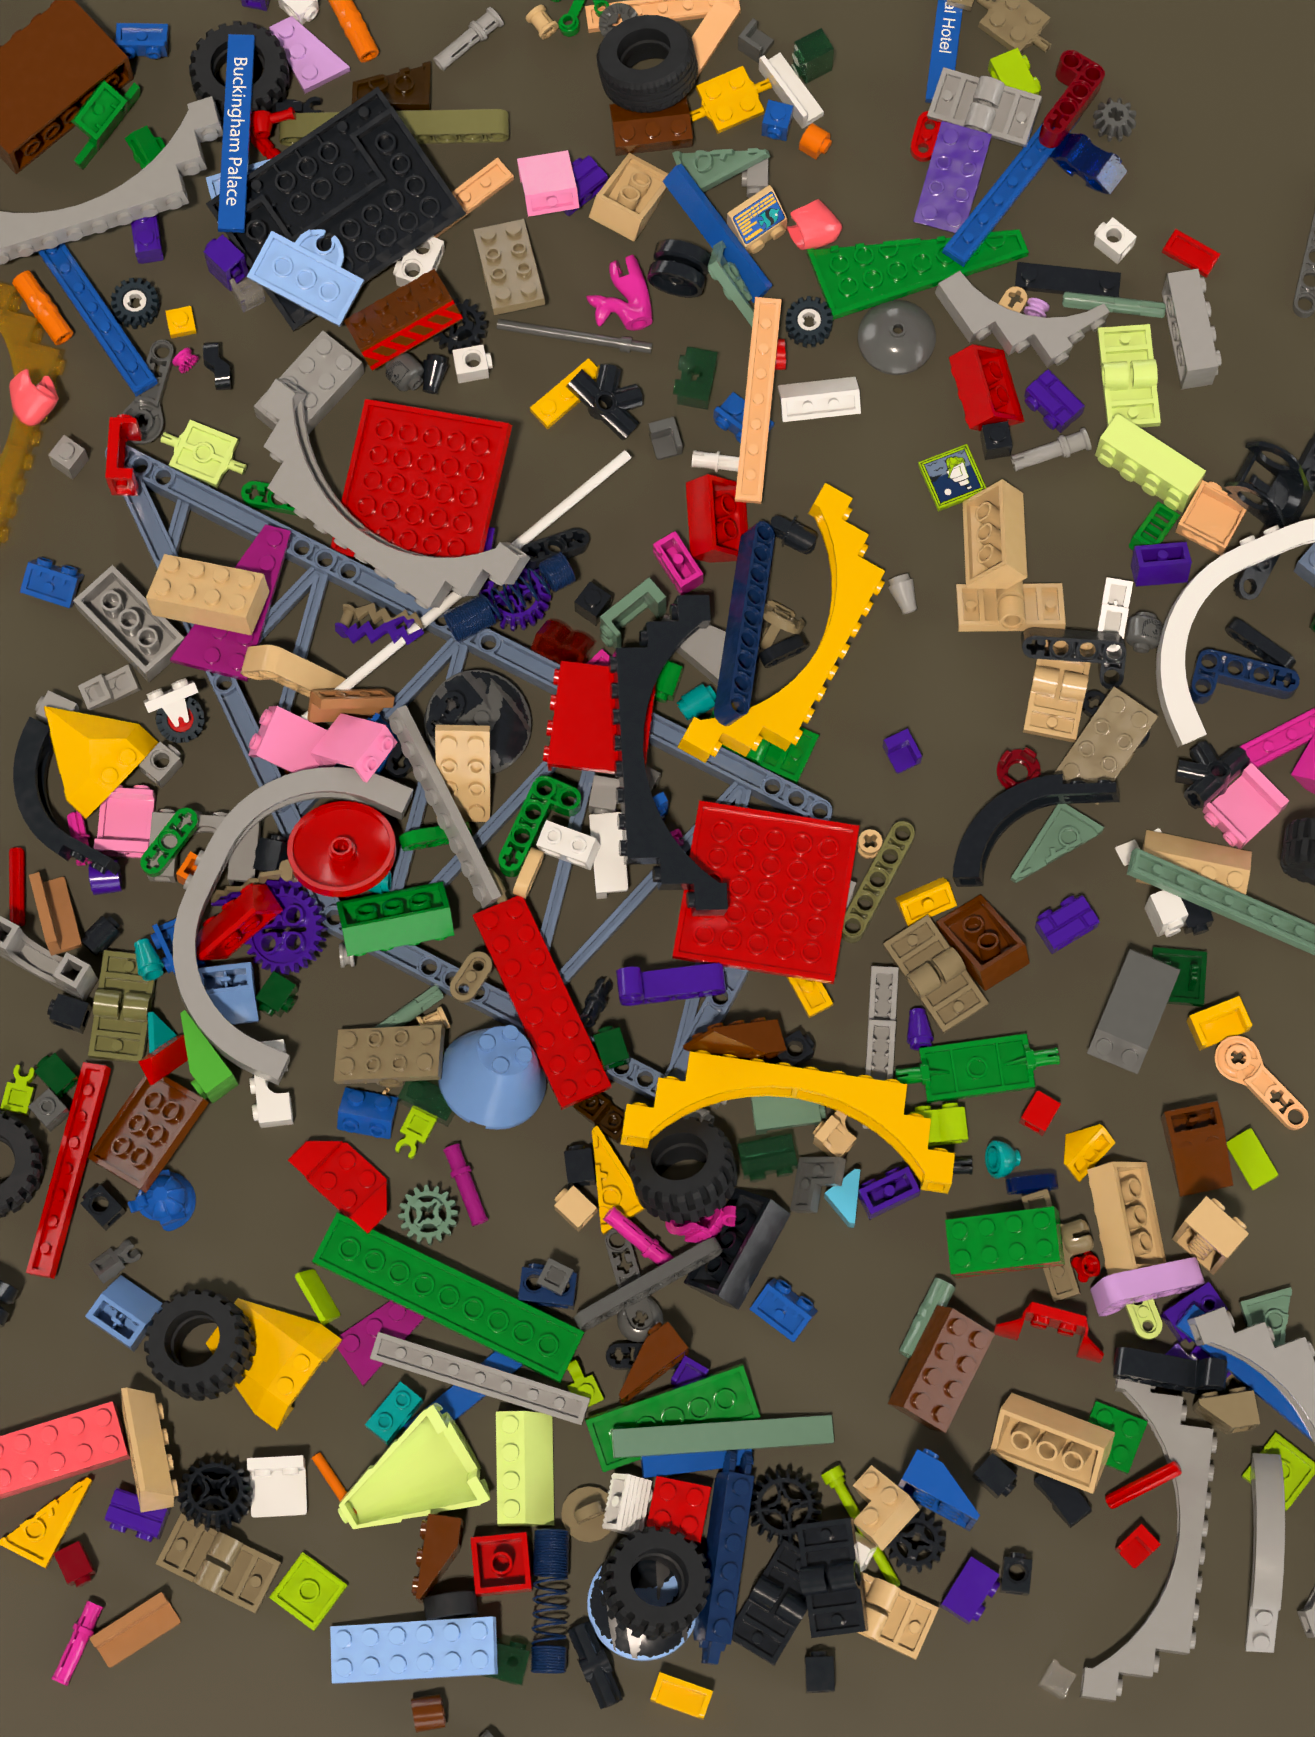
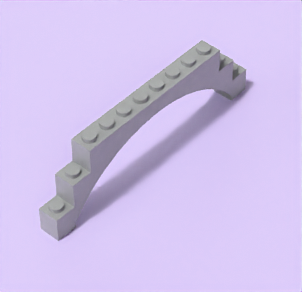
[0,96,223,265]
[260,379,530,609]
[1187,1307,1315,1638]
[1079,1379,1217,1702]

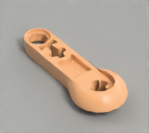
[1214,1036,1309,1130]

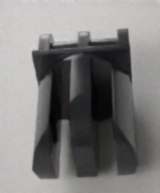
[770,516,817,555]

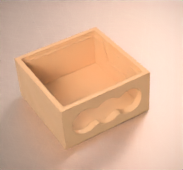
[1176,480,1247,556]

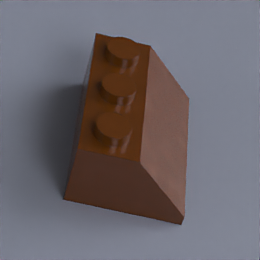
[609,96,693,156]

